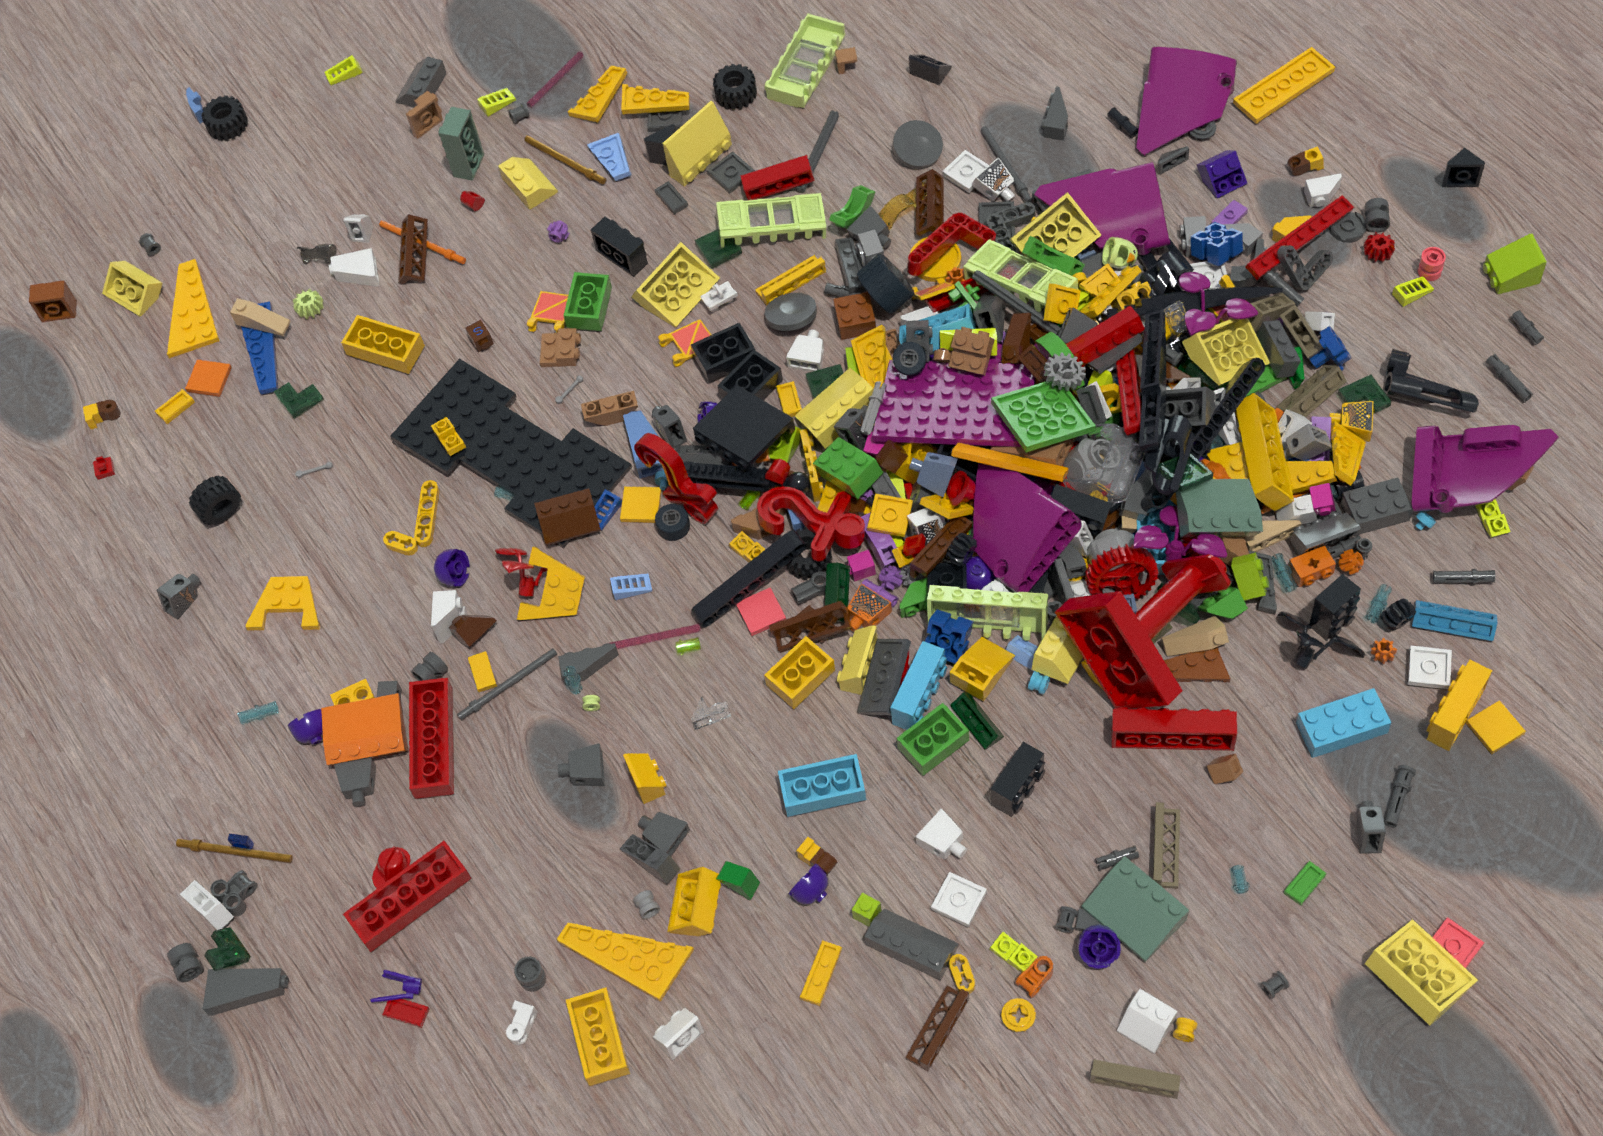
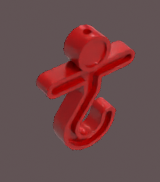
[634,433,719,524]
[757,486,865,561]

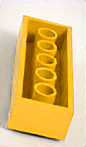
[1235,393,1294,511]

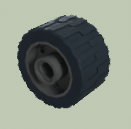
[857,254,914,314]

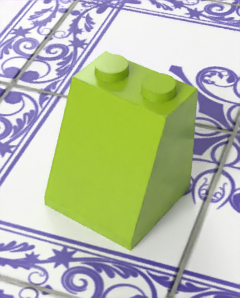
[1483,233,1547,295]

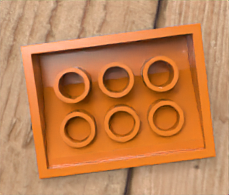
[321,693,409,766]

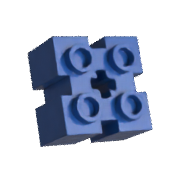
[1191,222,1243,266]
[925,609,974,664]

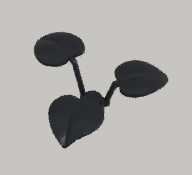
[1278,611,1365,669]

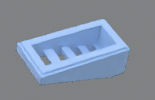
[610,574,652,600]

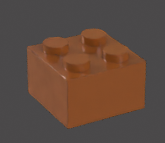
[29,280,77,322]
[833,292,876,340]

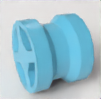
[1028,671,1050,695]

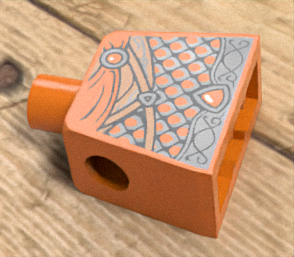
[847,584,892,632]

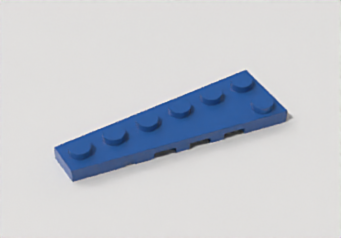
[241,301,278,394]

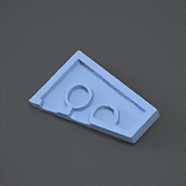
[587,133,631,181]

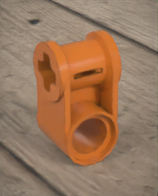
[1015,956,1053,998]

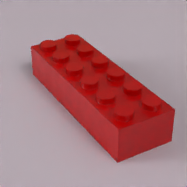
[409,678,454,799]
[1111,707,1237,751]
[343,841,472,953]

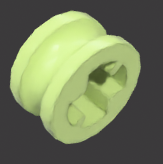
[582,695,600,711]

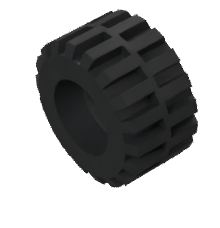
[713,64,757,110]
[201,95,248,141]
[189,476,241,525]
[786,527,832,580]

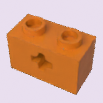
[1288,545,1336,587]

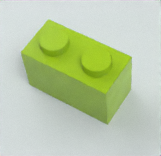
[1231,552,1269,600]

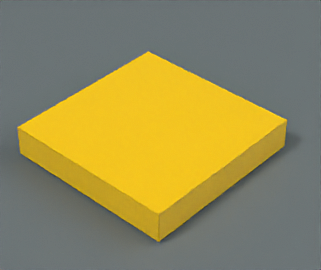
[1043,283,1081,325]
[620,487,662,523]
[867,493,913,537]
[920,493,974,519]
[1466,700,1526,754]

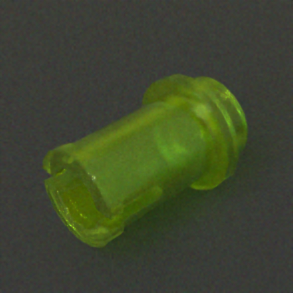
[738,490,761,510]
[675,637,701,654]

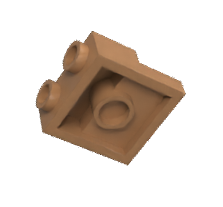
[406,91,443,139]
[948,327,995,376]
[540,328,581,367]

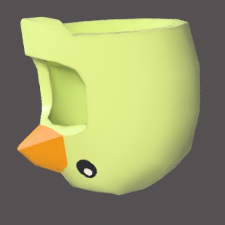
[1102,237,1138,269]

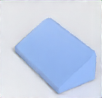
[1006,635,1038,671]

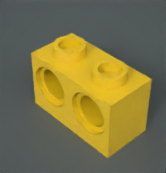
[1111,281,1151,310]
[330,679,375,705]

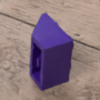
[1197,150,1248,198]

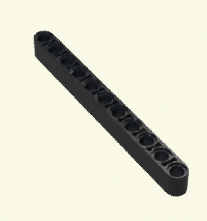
[1141,357,1265,513]

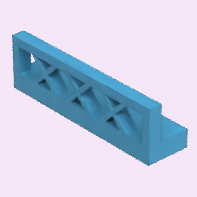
[1412,600,1498,641]

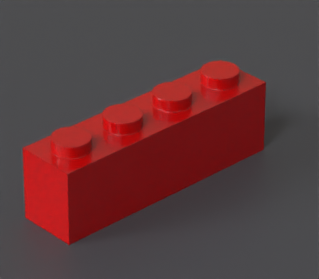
[741,155,815,200]
[1066,306,1145,367]

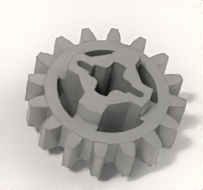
[1044,352,1086,391]

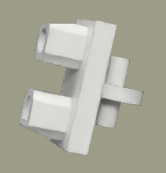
[701,281,738,312]

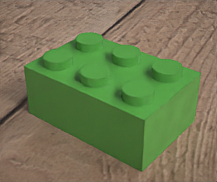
[563,272,612,331]
[813,437,883,499]
[896,703,969,776]

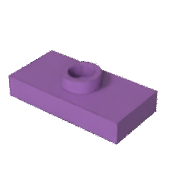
[1211,200,1248,225]

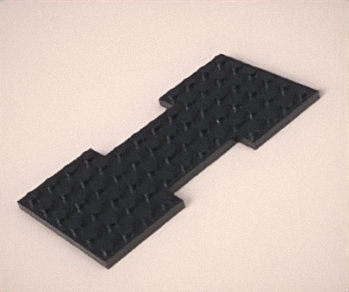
[390,358,632,548]

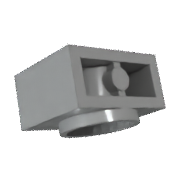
[856,230,884,268]

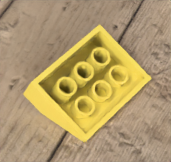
[663,101,732,186]
[1009,192,1101,259]
[631,242,720,328]
[1182,318,1270,385]
[795,368,873,449]
[1365,920,1478,1025]

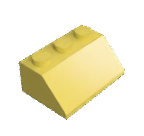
[498,157,558,210]
[102,261,162,316]
[1031,616,1083,684]
[837,625,878,695]

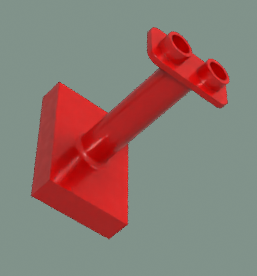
[1055,554,1231,709]

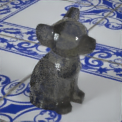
[297,244,337,264]

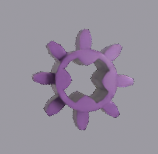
[547,221,570,242]
[879,565,903,590]

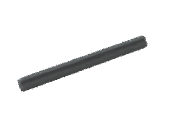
[796,110,839,193]
[972,270,1060,335]

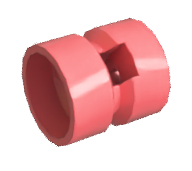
[1418,247,1446,281]

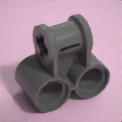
[210,870,258,916]

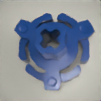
[1310,325,1351,371]

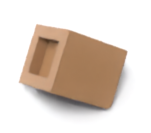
[835,47,858,74]
[1207,753,1243,784]

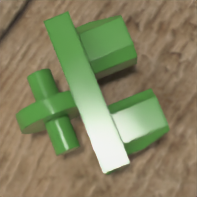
[948,281,980,314]

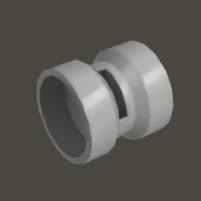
[633,890,660,919]

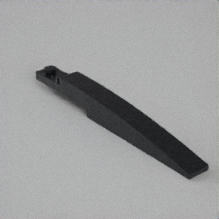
[1101,287,1283,322]
[1139,309,1166,452]

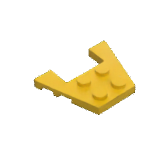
[517,546,585,620]
[245,576,320,631]

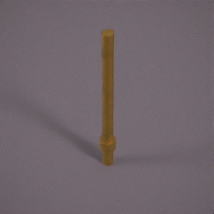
[524,135,606,185]
[176,839,293,863]

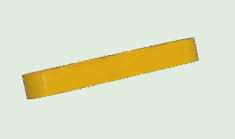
[414,480,440,547]

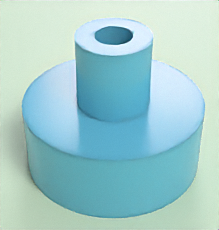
[655,471,669,490]
[1415,511,1436,530]

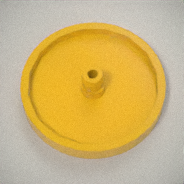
[910,237,961,282]

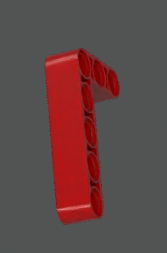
[907,212,996,276]

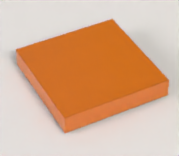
[185,359,232,397]

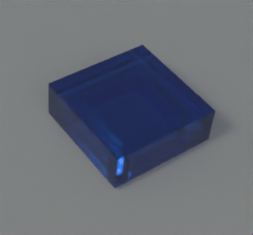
[227,833,254,849]

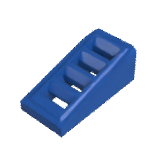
[595,489,622,530]

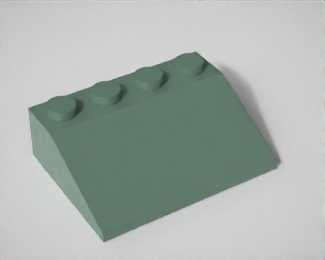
[1176,479,1263,538]
[1081,856,1190,962]

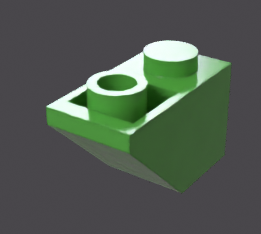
[899,577,928,618]
[1198,587,1248,619]

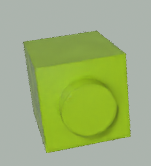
[852,892,882,927]

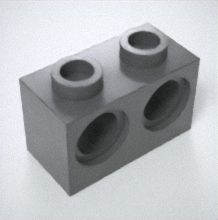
[906,320,933,362]

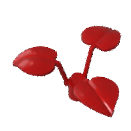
[495,548,548,596]

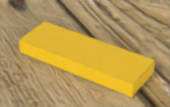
[800,940,842,1006]

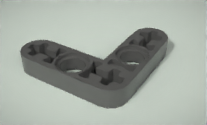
[986,202,1035,251]
[1277,245,1333,290]

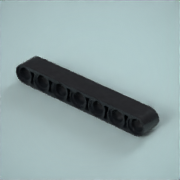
[691,530,807,628]

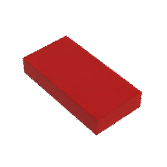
[382,995,430,1028]

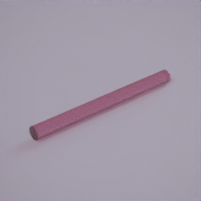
[527,51,584,108]
[610,624,701,649]

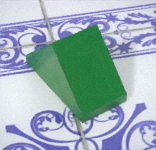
[716,861,760,901]

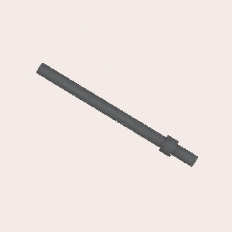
[981,126,1033,203]
[457,648,557,720]

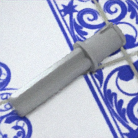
[860,381,887,435]

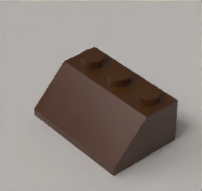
[534,488,601,546]

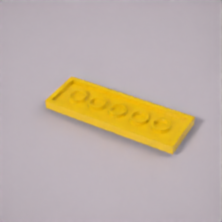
[1233,47,1335,124]

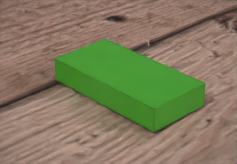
[1284,861,1327,906]

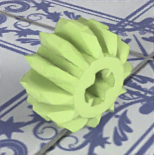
[293,288,324,319]

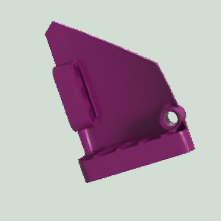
[1136,47,1237,156]
[1034,162,1170,255]
[1412,425,1559,513]
[973,463,1082,593]

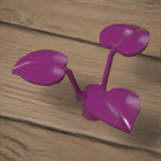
[1179,272,1258,336]
[1133,506,1227,561]

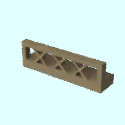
[1274,365,1347,417]
[1153,802,1180,889]
[1090,1059,1181,1099]

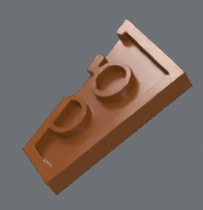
[1164,647,1230,682]

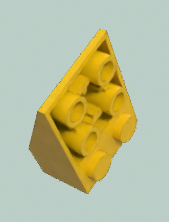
[949,637,1015,702]

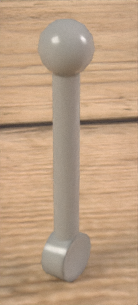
[555,376,583,404]
[295,462,333,478]

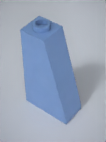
[623,410,664,478]

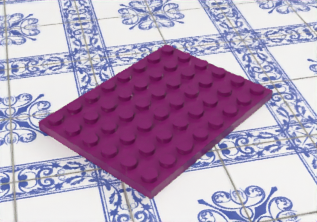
[872,360,1036,447]

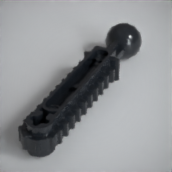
[683,461,810,493]

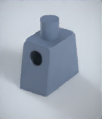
[909,452,958,497]

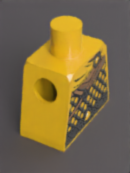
[1329,401,1374,442]

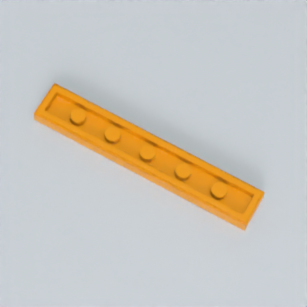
[951,443,1069,482]

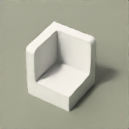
[1305,311,1335,331]

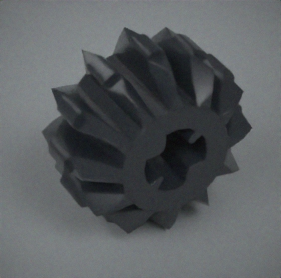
[946,533,977,566]
[1380,599,1416,630]

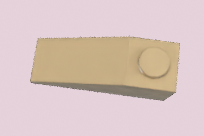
[230,298,290,336]
[1243,520,1301,552]
[1161,616,1229,656]

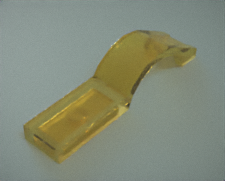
[878,179,927,230]

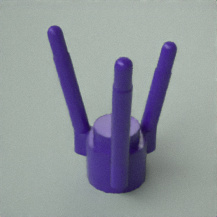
[370,970,422,1003]

